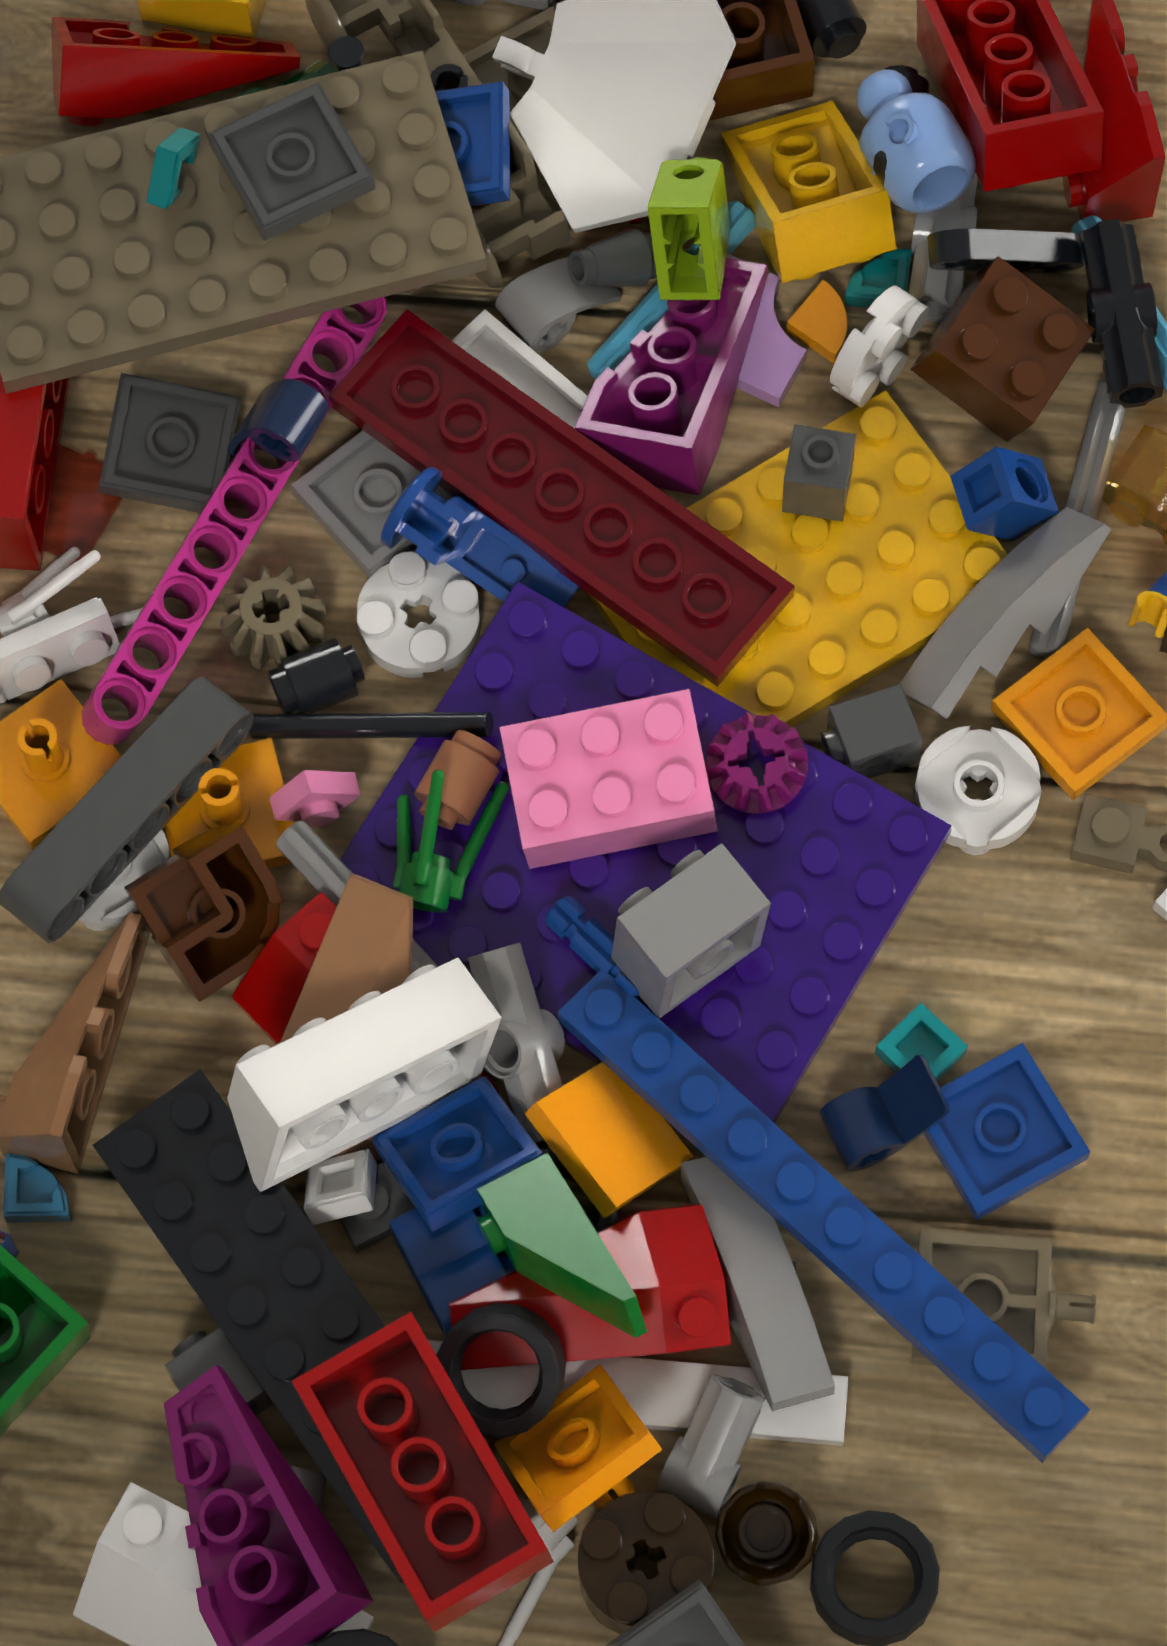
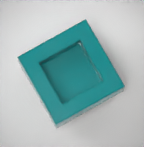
[875,1003,968,1082]

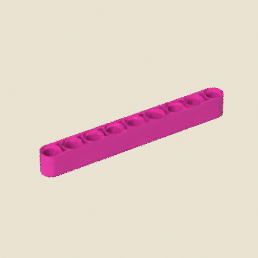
[82,297,387,745]

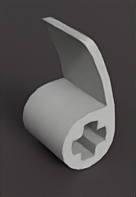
[495,257,622,353]

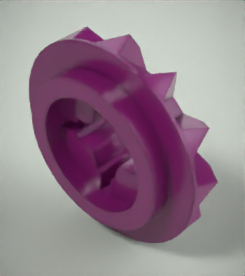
[706,712,808,814]

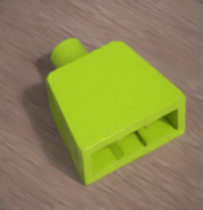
[647,157,730,300]

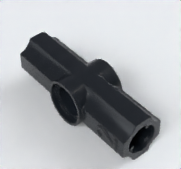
[1080,219,1164,408]

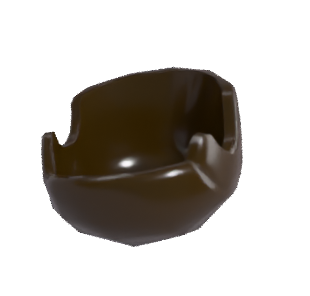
[715,1481,819,1586]

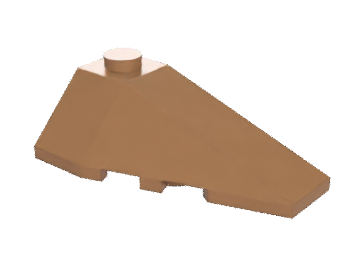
[280,873,413,1160]
[0,912,149,1174]

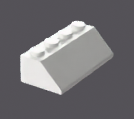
[227,958,502,1192]

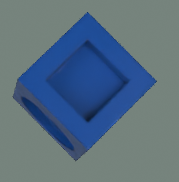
[950,446,1059,541]

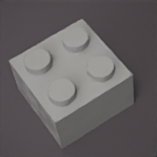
[611,843,771,1019]

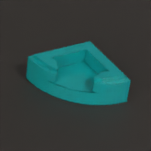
[146,127,201,209]
[845,249,911,308]

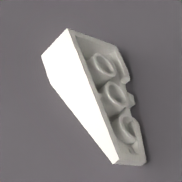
[73,1482,374,1646]

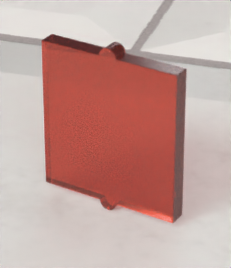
[43,444,123,564]

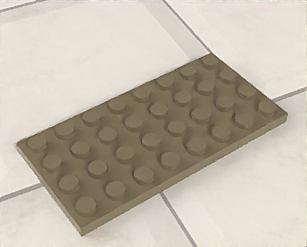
[0,50,487,394]

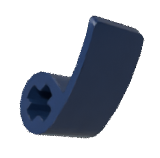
[227,379,329,462]
[819,1055,950,1172]

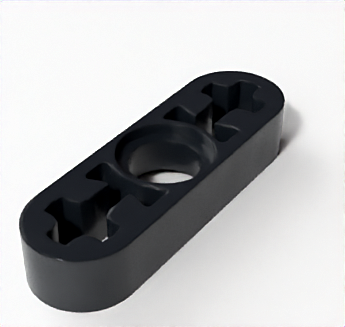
[927,228,1084,274]

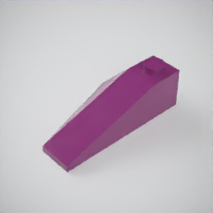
[575,258,768,496]
[164,1365,374,1646]

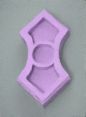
[726,253,807,408]

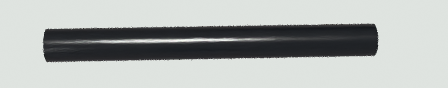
[249,712,494,739]

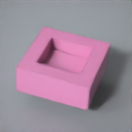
[269,770,361,827]

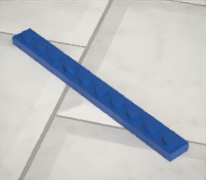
[557,970,1090,1463]

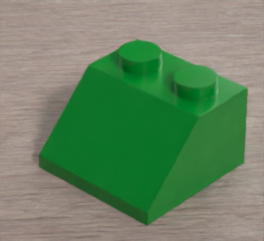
[0,1245,91,1436]

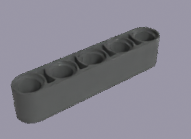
[0,677,254,943]

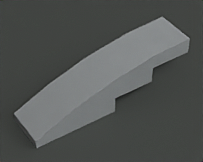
[899,507,1112,719]
[680,1157,835,1411]

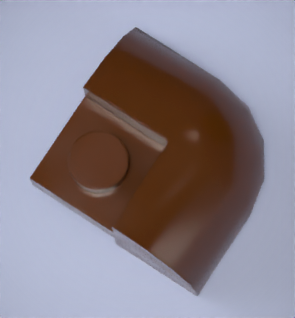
[124,823,283,1002]

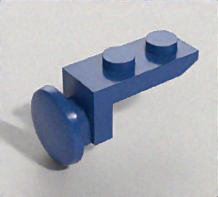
[381,467,579,608]

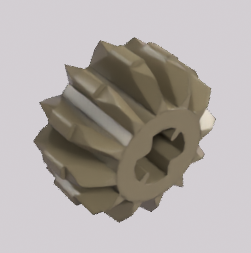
[220,564,326,671]

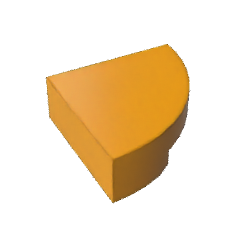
[786,280,847,364]

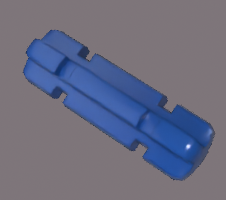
[545,896,640,999]

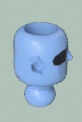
[856,69,976,213]

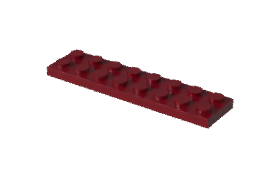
[329,309,795,687]

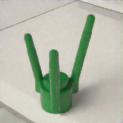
[392,769,509,913]

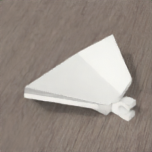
[492,0,736,233]

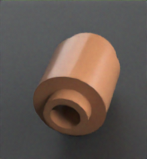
[414,730,501,830]

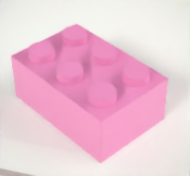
[500,689,718,869]

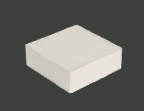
[304,1149,377,1225]

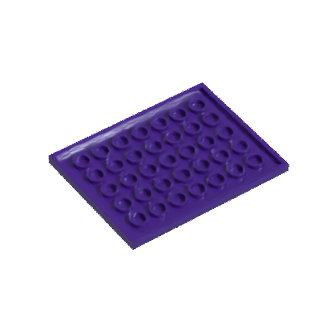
[317,582,952,1123]

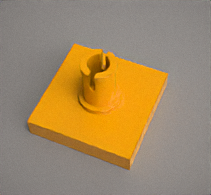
[0,679,121,850]
[164,737,294,869]
[493,1364,663,1532]

